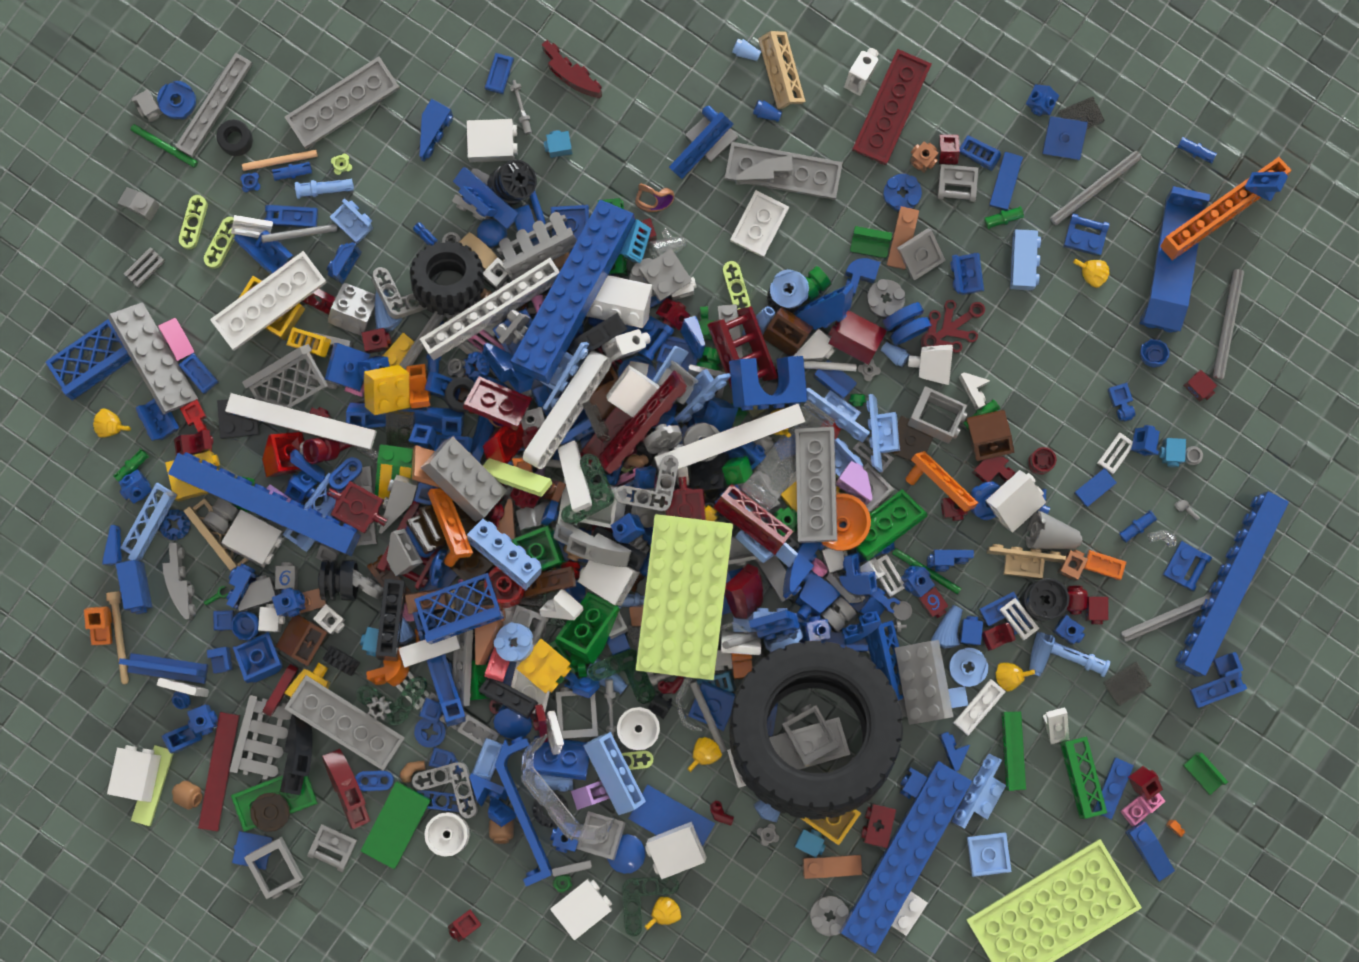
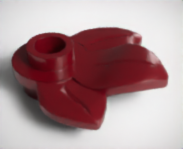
[485,503,504,530]

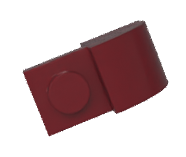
[174,430,213,456]
[972,456,1016,483]

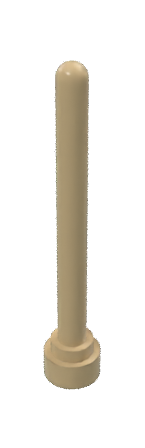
[106,591,129,684]

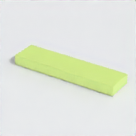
[483,458,552,497]
[131,745,174,826]

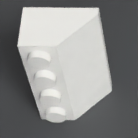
[586,275,652,328]

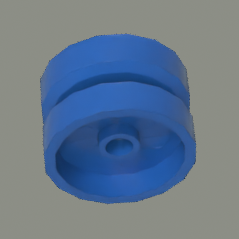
[882,302,932,346]

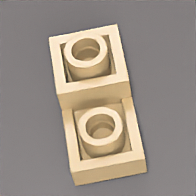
[459,232,497,271]

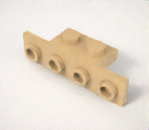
[986,544,1066,579]

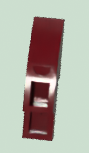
[542,40,602,98]
[321,748,370,829]

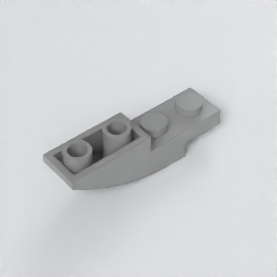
[553,520,631,567]
[162,543,196,620]

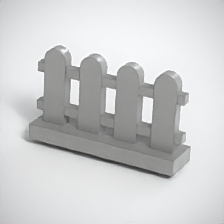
[497,212,577,281]
[230,695,292,780]

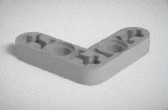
[372,267,427,319]
[615,455,679,511]
[412,762,478,818]

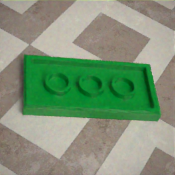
[855,489,927,561]
[231,775,318,832]
[361,782,431,870]

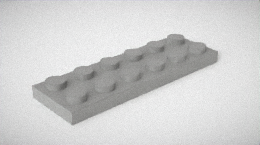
[285,56,400,149]
[724,142,843,200]
[108,302,198,415]
[795,427,838,543]
[284,675,405,771]

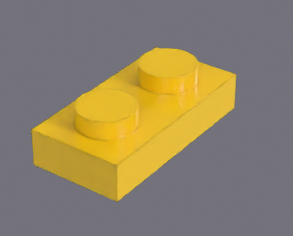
[383,333,414,366]

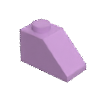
[836,461,873,505]
[571,781,610,810]

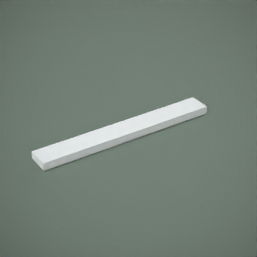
[225,393,377,450]
[654,404,805,475]

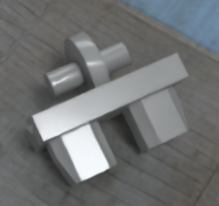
[495,310,531,345]

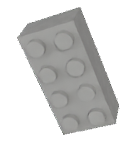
[421,436,507,522]
[895,640,953,725]

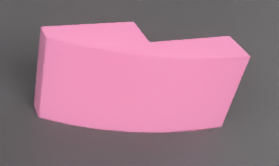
[158,318,194,361]
[1120,793,1165,827]

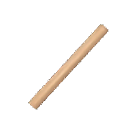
[242,150,318,171]

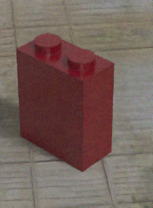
[828,310,887,365]

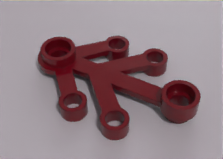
[920,300,985,353]

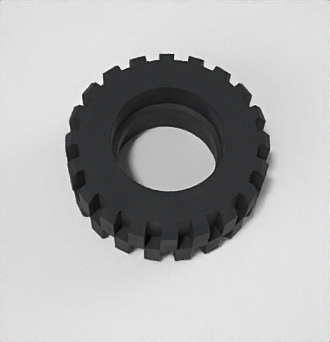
[410,240,484,315]

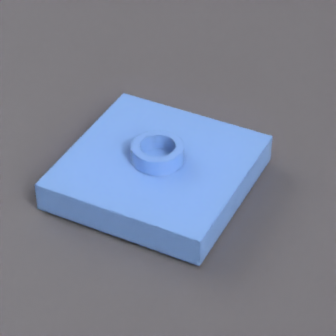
[967,832,1012,877]

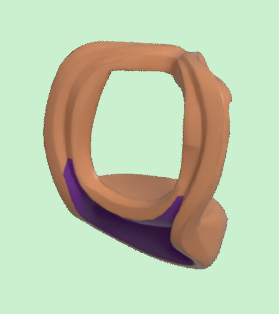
[635,183,674,212]

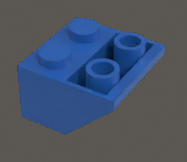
[687,397,738,438]

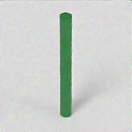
[130,124,198,168]
[892,548,961,595]

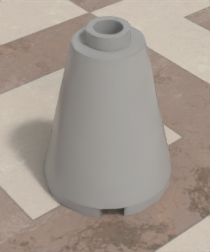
[1026,511,1082,549]

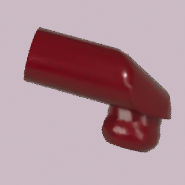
[657,676,686,694]
[710,800,734,826]

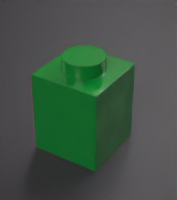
[722,456,753,485]

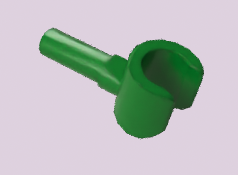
[204,586,228,606]

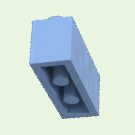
[1010,229,1041,291]

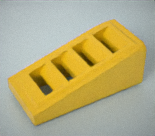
[286,327,331,358]

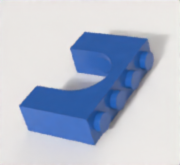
[729,356,808,411]

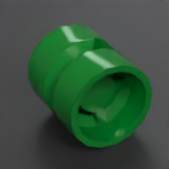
[804,266,832,302]
[696,347,721,371]

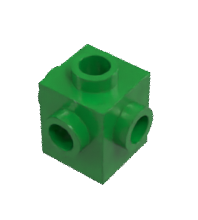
[773,507,798,537]

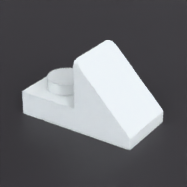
[959,372,990,410]
[540,589,584,620]
[1043,708,1070,744]

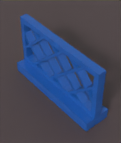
[46,319,132,400]
[414,573,504,644]
[119,653,209,684]

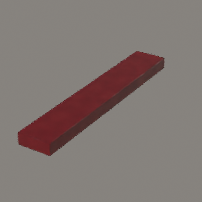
[198,712,240,832]

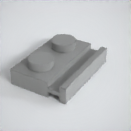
[657,361,699,404]

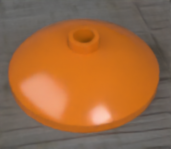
[821,493,871,551]

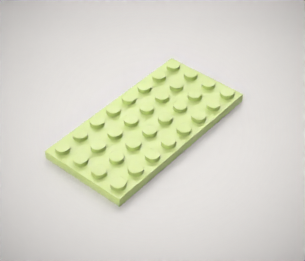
[636,514,733,680]
[966,839,1142,962]

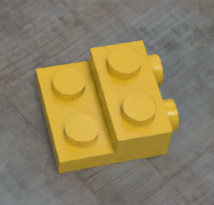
[516,639,571,694]

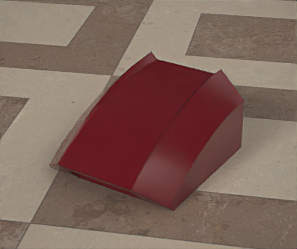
[724,564,763,619]

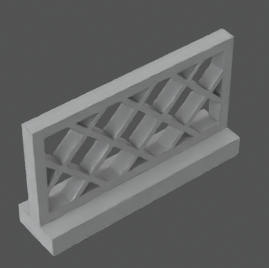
[242,344,328,408]

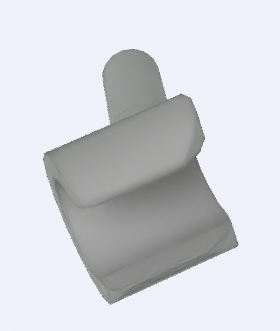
[1174,500,1200,520]

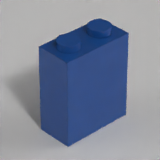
[116,560,153,614]

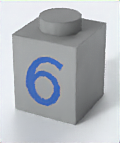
[275,562,298,591]

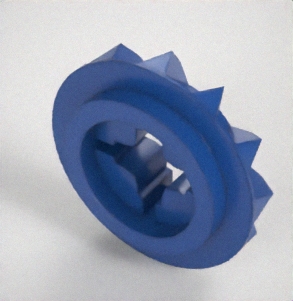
[463,352,490,382]
[159,509,190,540]
[414,718,446,748]

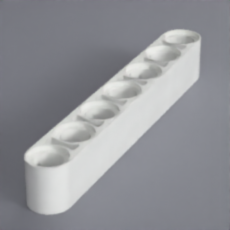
[523,351,612,469]

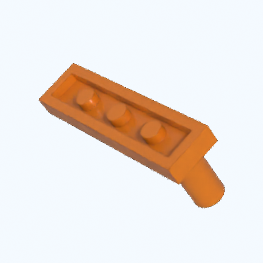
[905,451,978,512]
[428,488,473,567]

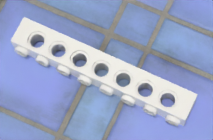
[420,258,559,361]

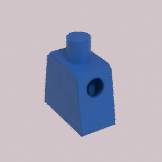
[795,571,841,620]

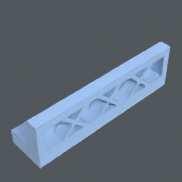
[282,473,345,552]
[121,483,177,561]

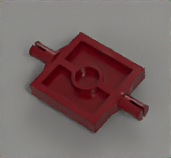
[664,477,706,520]
[327,481,388,534]

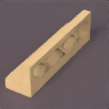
[758,31,806,109]
[184,498,249,571]

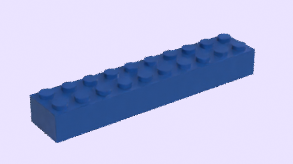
[511,200,635,384]
[168,452,361,556]
[1176,491,1289,677]
[839,761,972,954]

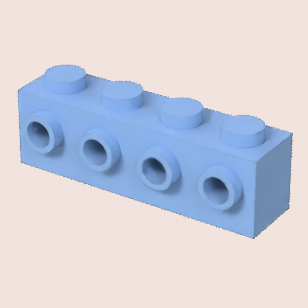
[467,519,542,590]
[584,732,646,815]

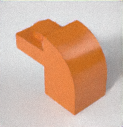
[406,364,431,409]
[84,607,113,645]
[366,652,409,687]
[731,653,752,680]

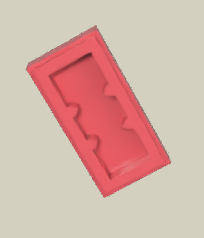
[484,645,514,682]

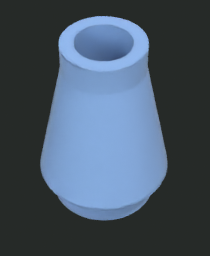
[732,39,761,61]
[881,342,910,367]

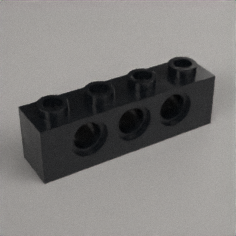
[376,579,406,661]

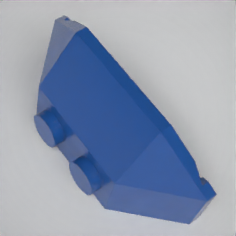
[793,282,854,330]

